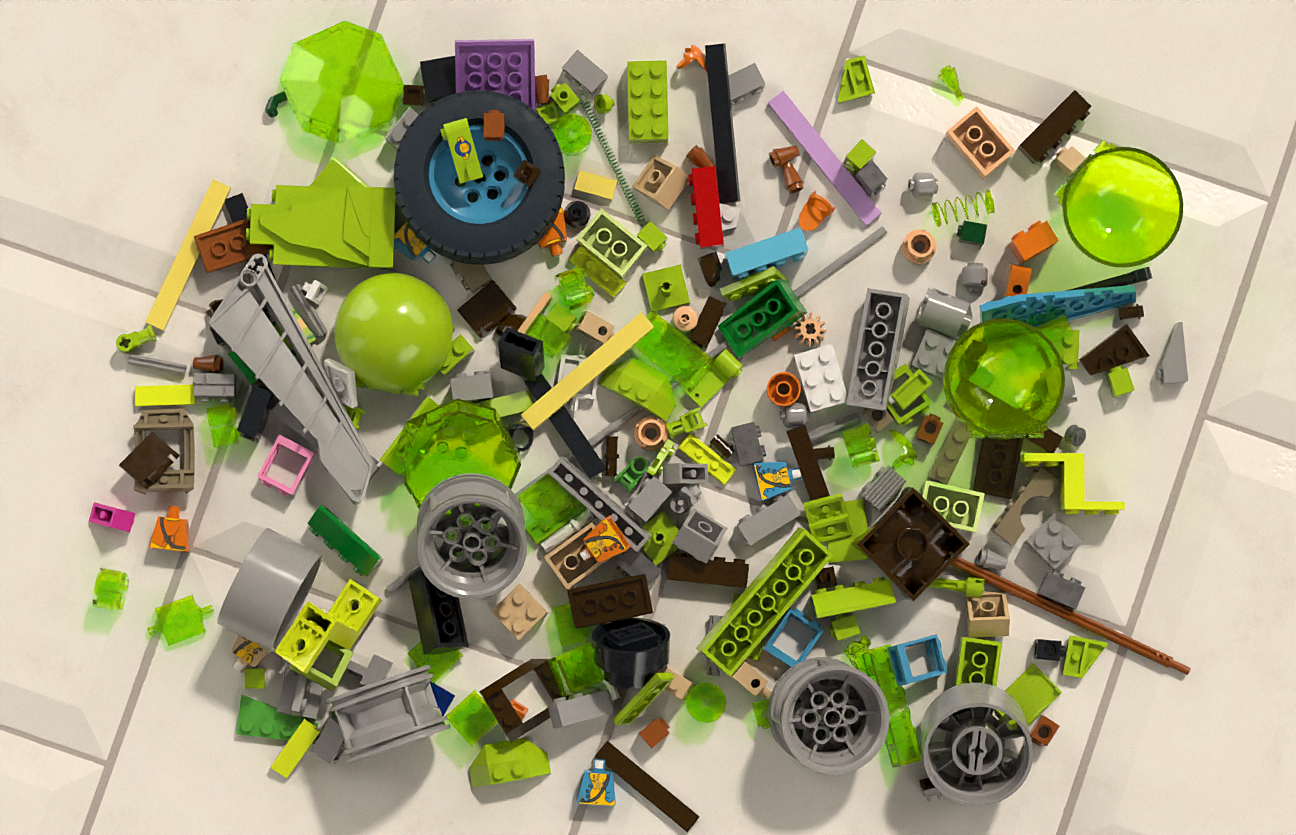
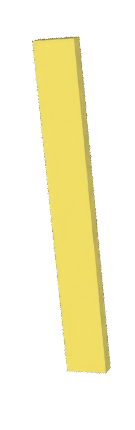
[145,179,231,331]
[521,312,655,430]

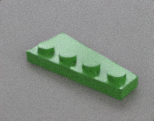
[236,695,319,743]

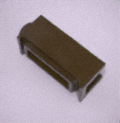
[689,296,727,350]

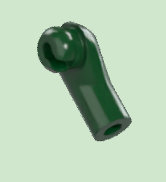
[265,91,289,118]

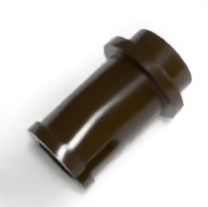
[1118,304,1144,320]
[710,434,735,459]
[814,445,835,461]

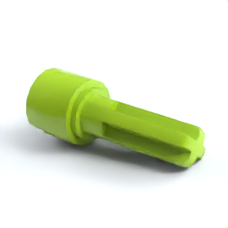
[928,577,985,599]

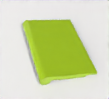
[310,157,370,188]
[828,499,869,563]
[995,663,1062,726]

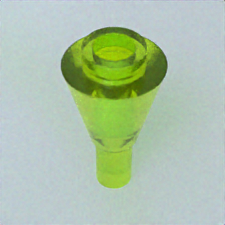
[938,65,965,101]

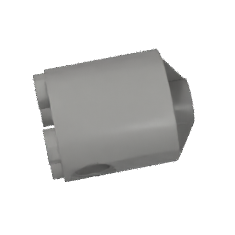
[915,288,973,339]

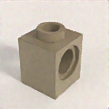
[863,408,894,433]

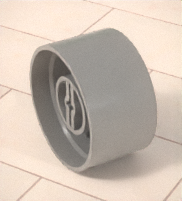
[217,528,323,652]
[920,683,1033,806]

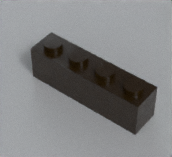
[1018,90,1092,164]
[667,552,749,588]

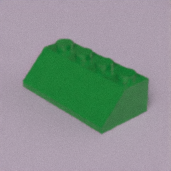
[307,505,383,577]

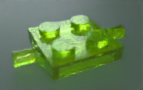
[147,594,214,646]
[407,641,464,683]

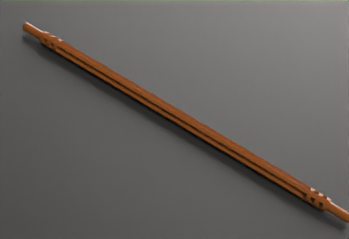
[950,557,1191,675]

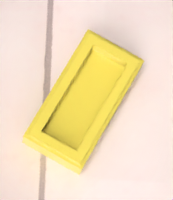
[574,170,617,200]

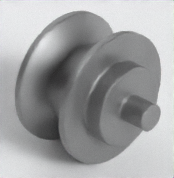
[1064,425,1086,447]

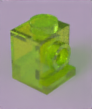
[751,698,770,729]

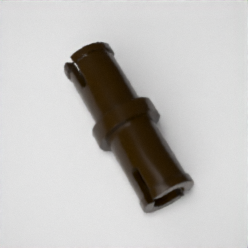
[604,436,619,476]

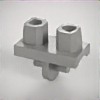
[669,484,702,514]

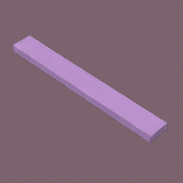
[768,91,882,226]

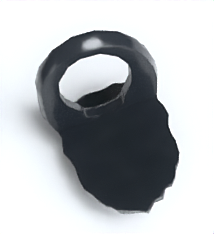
[505,420,534,452]

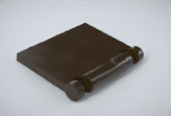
[457,280,517,339]
[119,432,180,490]

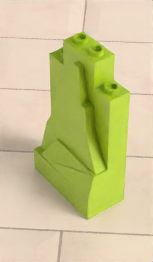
[246,185,396,270]

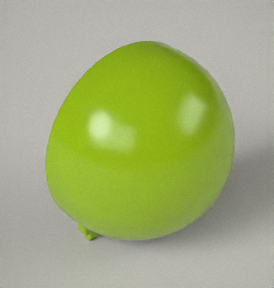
[334,273,453,397]

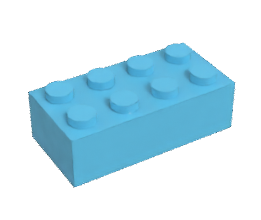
[724,227,809,281]

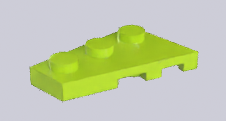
[720,266,789,301]

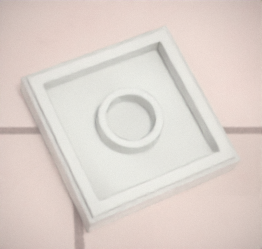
[324,358,358,408]

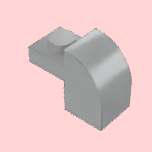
[346,654,393,685]

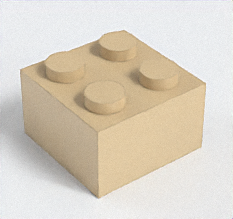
[491,584,548,640]

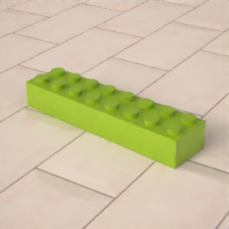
[696,527,833,677]

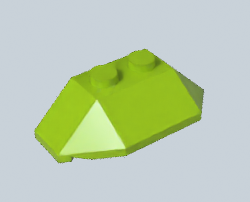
[598,358,676,422]
[469,738,551,788]

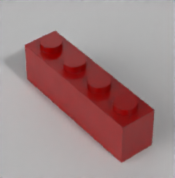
[688,166,724,250]

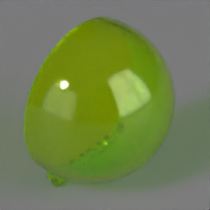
[1054,140,1184,268]
[943,318,1065,440]

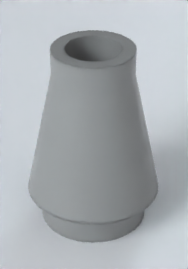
[977,548,1008,569]

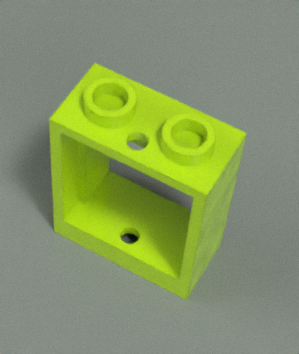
[887,363,932,426]
[290,640,354,691]

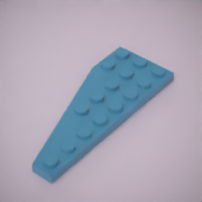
[979,285,1136,344]

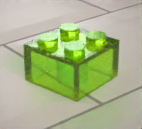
[525,313,572,359]
[517,473,576,532]
[547,642,604,696]
[446,689,498,746]

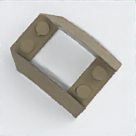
[133,409,195,495]

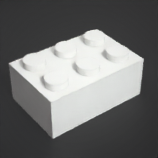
[793,344,848,413]

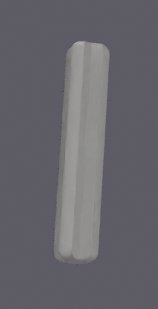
[291,283,328,337]
[128,354,187,375]
[808,413,861,443]

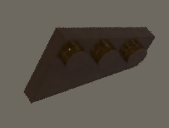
[1078,324,1150,376]

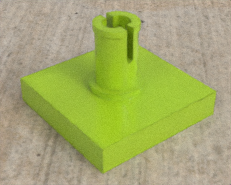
[642,264,690,312]
[642,510,679,565]

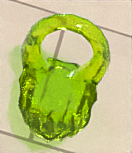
[889,430,918,469]
[844,635,877,676]

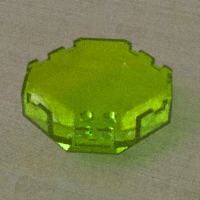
[279,20,404,144]
[393,398,521,519]

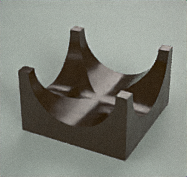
[851,487,970,601]

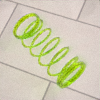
[931,189,995,227]

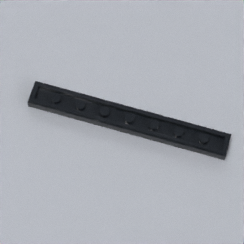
[705,43,740,203]

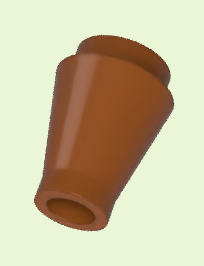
[535,74,550,104]
[686,145,715,168]
[769,145,800,167]
[781,163,804,194]
[193,354,224,374]

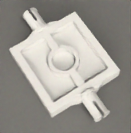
[557,343,599,411]

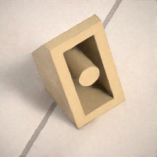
[1054,146,1089,179]

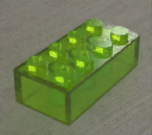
[633,310,715,393]

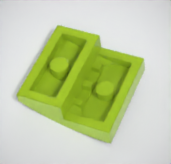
[803,493,853,543]

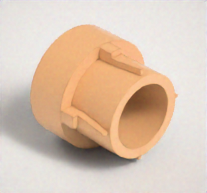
[902,229,936,264]
[634,417,668,451]

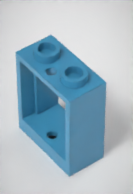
[763,608,823,667]
[887,634,947,686]

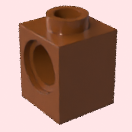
[484,110,505,141]
[914,413,944,446]
[1029,715,1060,747]
[639,718,670,749]

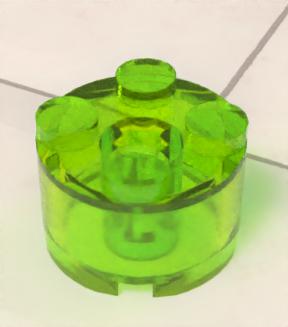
[552,113,592,156]
[554,266,595,312]
[842,423,880,469]
[93,568,129,611]
[686,682,726,723]

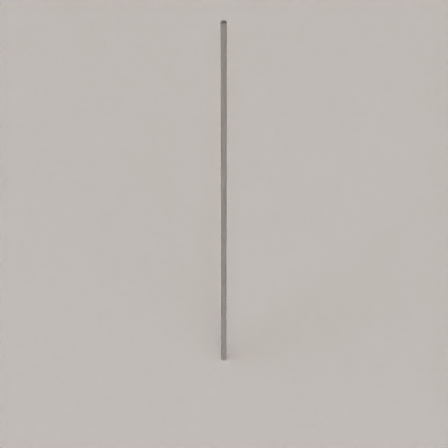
[387,226,887,593]

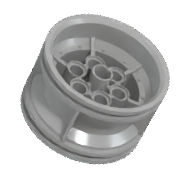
[417,473,527,599]
[768,657,889,775]
[326,665,451,764]

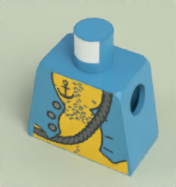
[394,222,436,264]
[753,462,801,501]
[577,759,616,806]

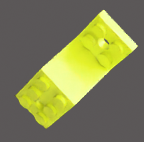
[1020,453,1125,515]
[274,579,382,674]

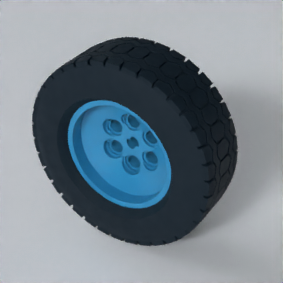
[394,90,565,265]

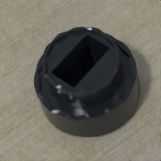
[592,618,670,689]

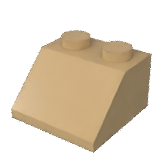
[632,155,689,210]
[966,591,1010,638]

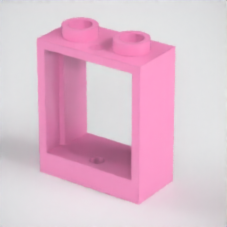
[257,434,316,497]

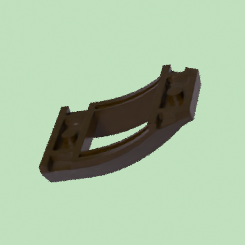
[479,659,571,743]

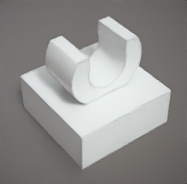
[302,280,328,305]

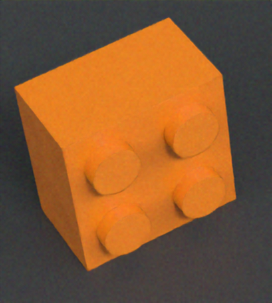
[1008,220,1059,265]

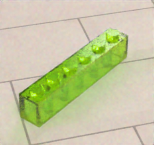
[861,644,922,768]

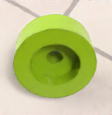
[594,94,615,114]

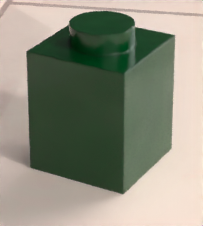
[956,220,987,246]

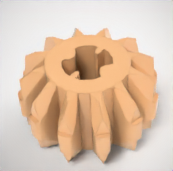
[793,313,827,347]

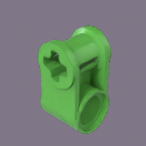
[614,457,649,494]

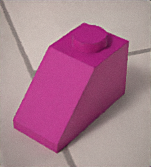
[89,502,135,532]

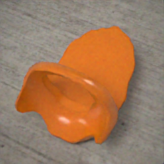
[676,45,707,72]
[798,190,836,231]

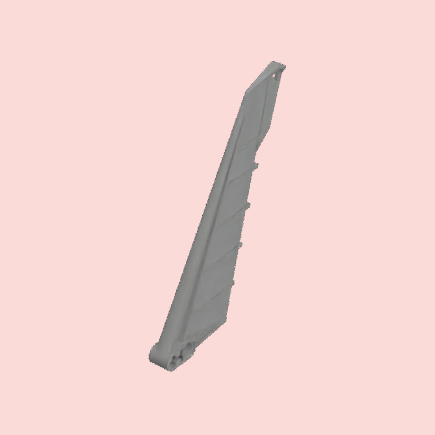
[208,254,374,505]

